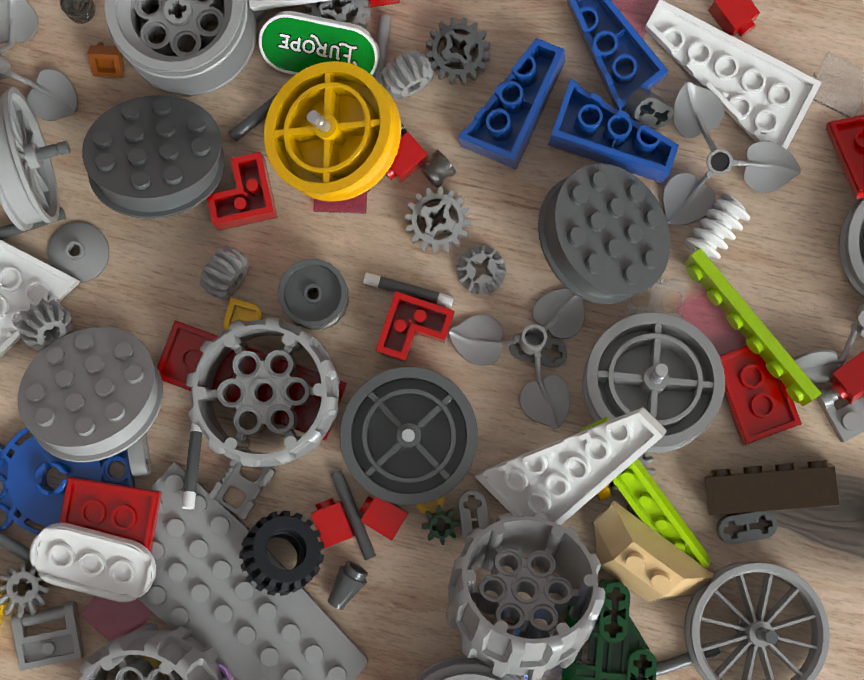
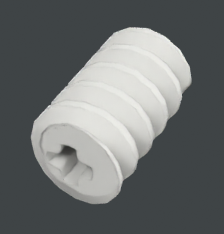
[684,192,751,260]

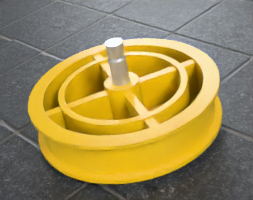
[264,61,401,202]

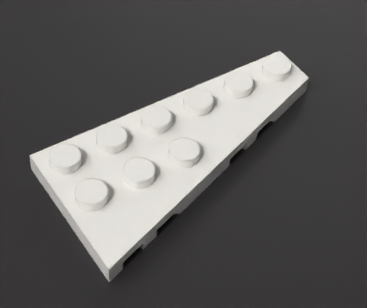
[644,0,822,150]
[0,240,81,358]
[474,407,667,525]

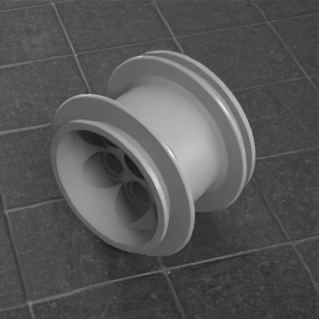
[105,0,257,96]

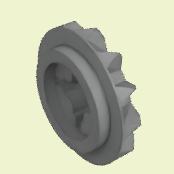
[457,245,506,294]

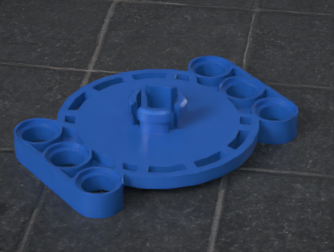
[0,427,135,535]

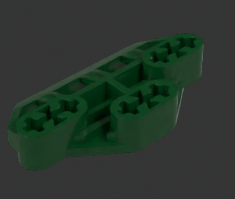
[561,579,657,680]

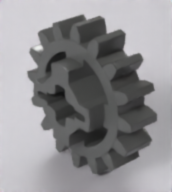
[425,17,491,85]

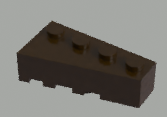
[705,460,839,515]

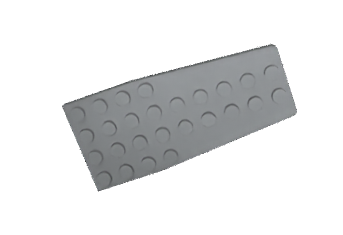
[138,462,368,680]

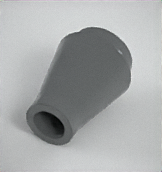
[327,561,368,610]

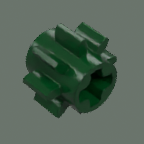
[421,504,460,545]

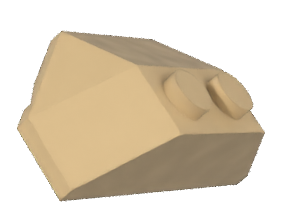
[594,501,713,602]

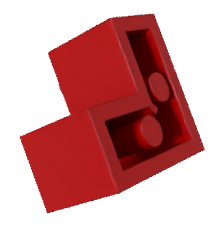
[207,152,278,231]
[375,291,455,362]

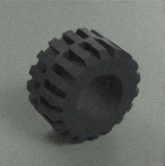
[239,510,324,596]

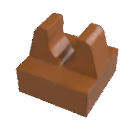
[87,42,125,78]

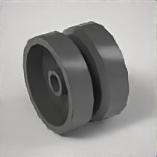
[278,259,349,330]

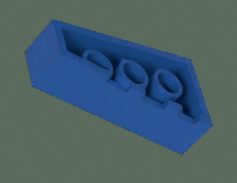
[567,0,668,111]
[458,38,565,169]
[548,78,679,183]

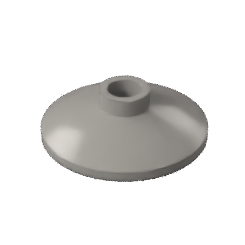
[48,222,109,283]

